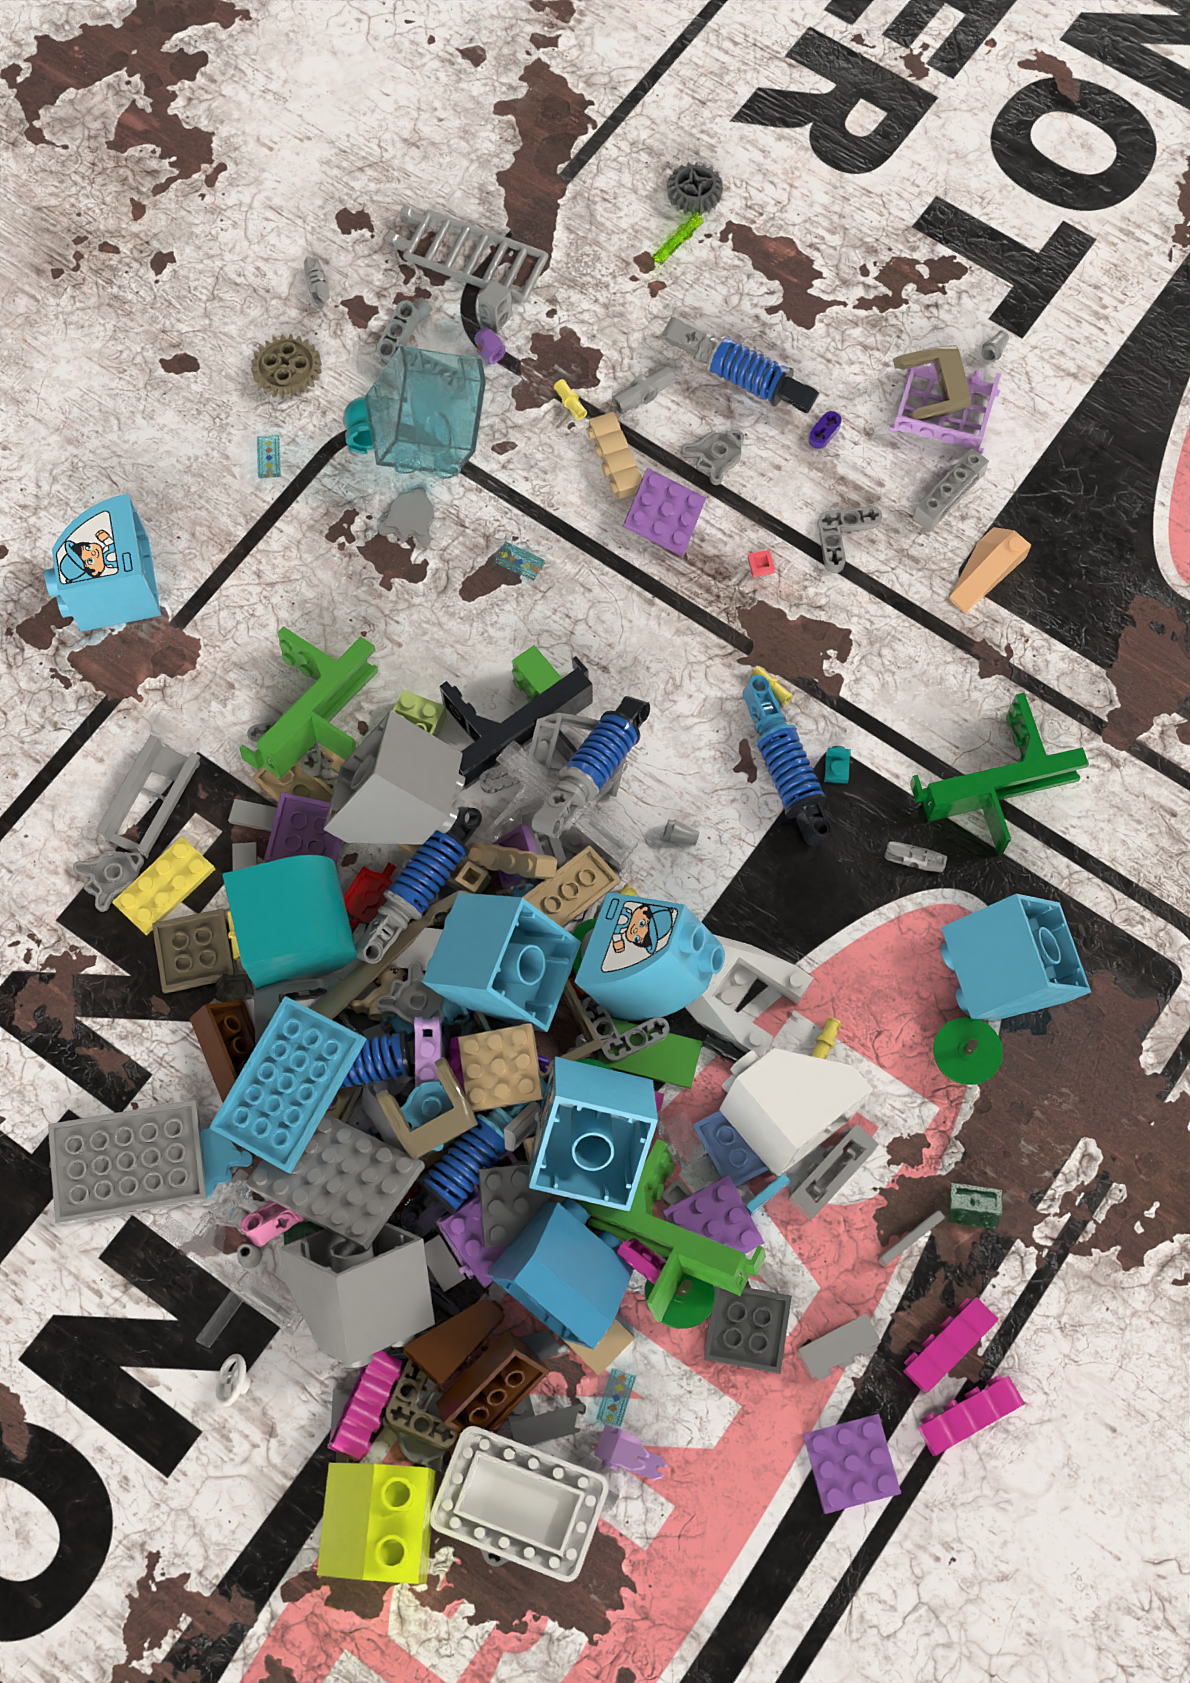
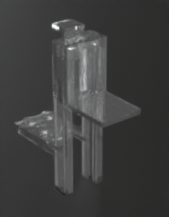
[480,740,640,880]
[148,1168,304,1348]

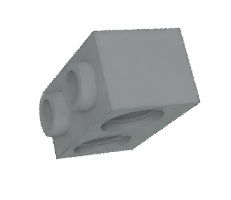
[478,279,513,333]

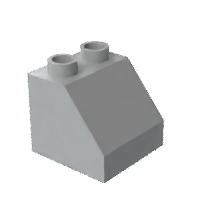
[323,710,465,844]
[278,1222,435,1368]

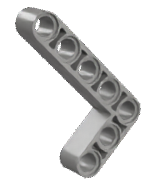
[376,300,475,399]

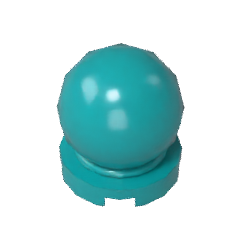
[343,397,389,454]

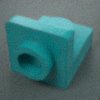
[824,746,851,784]

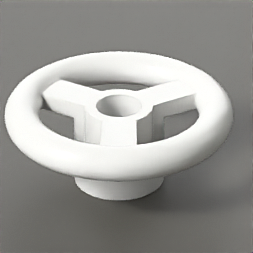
[216,1354,251,1406]

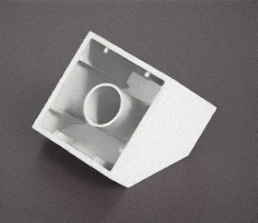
[719,1048,873,1178]

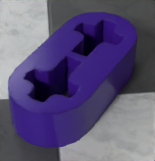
[809,411,842,449]

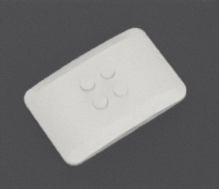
[430,1426,609,1582]

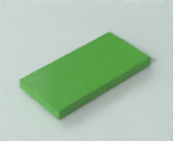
[597,1018,703,1090]

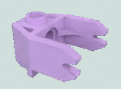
[594,1424,668,1480]

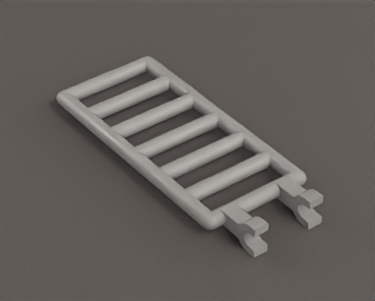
[386,205,549,303]

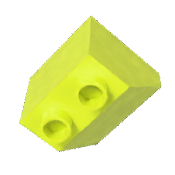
[317,1463,437,1584]

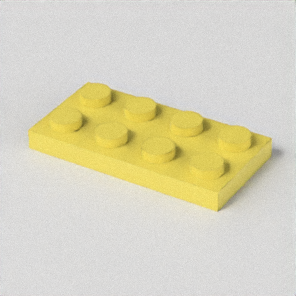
[112,836,215,936]

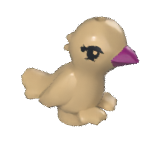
[348,965,408,1021]

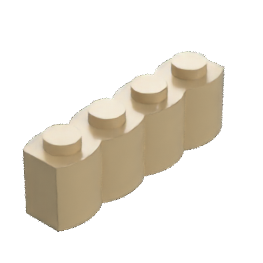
[586,412,642,499]
[467,843,557,879]

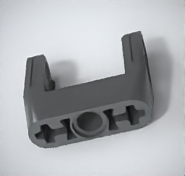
[254,978,327,1045]

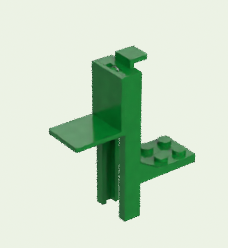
[910,692,1089,855]

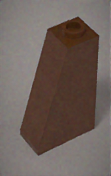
[403,1297,505,1389]

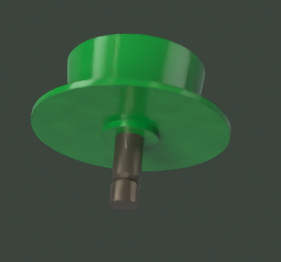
[933,1017,1003,1085]
[644,1260,715,1329]

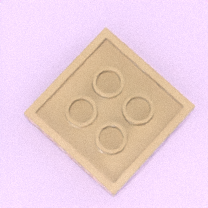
[458,1023,544,1112]

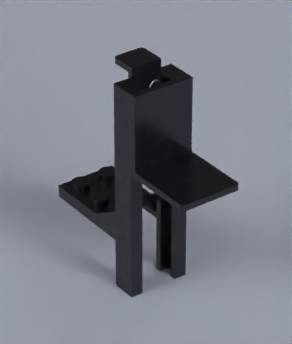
[439,656,593,789]

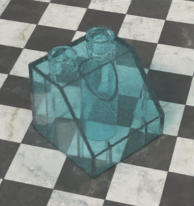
[365,346,486,479]

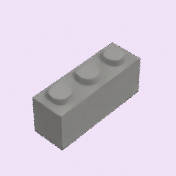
[796,1314,881,1381]

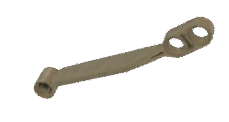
[311,891,468,1020]

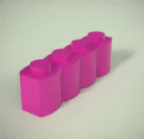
[903,1297,999,1394]
[327,1350,403,1461]
[917,1374,1025,1456]

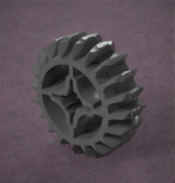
[667,162,723,216]

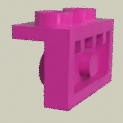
[617,1237,667,1285]

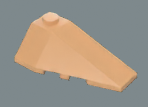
[949,527,1031,613]

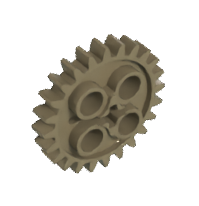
[251,334,322,399]

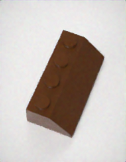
[189,1000,256,1103]
[435,1330,551,1433]

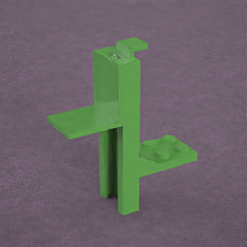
[239,626,378,779]
[580,1139,766,1322]

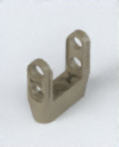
[893,345,972,421]
[376,1057,478,1159]

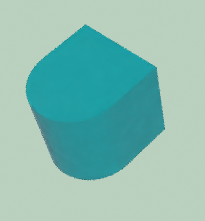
[222,855,357,989]

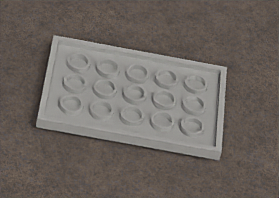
[48,1100,207,1224]
[245,1114,425,1250]

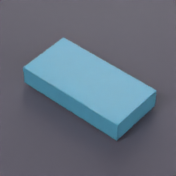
[746,1174,790,1216]

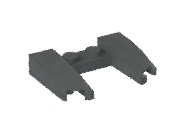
[490,1330,584,1447]

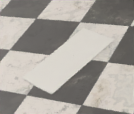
[389,928,443,971]

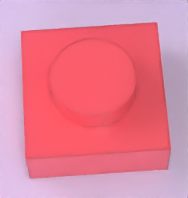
[747,550,775,578]

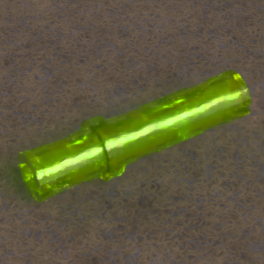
[653,213,704,265]

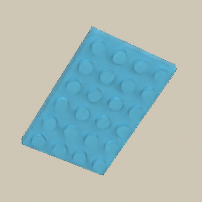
[209,996,367,1174]

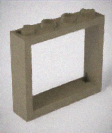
[473,979,603,1079]

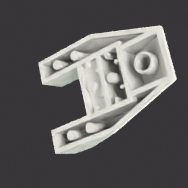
[685,935,814,1059]

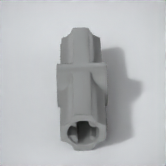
[612,365,676,414]

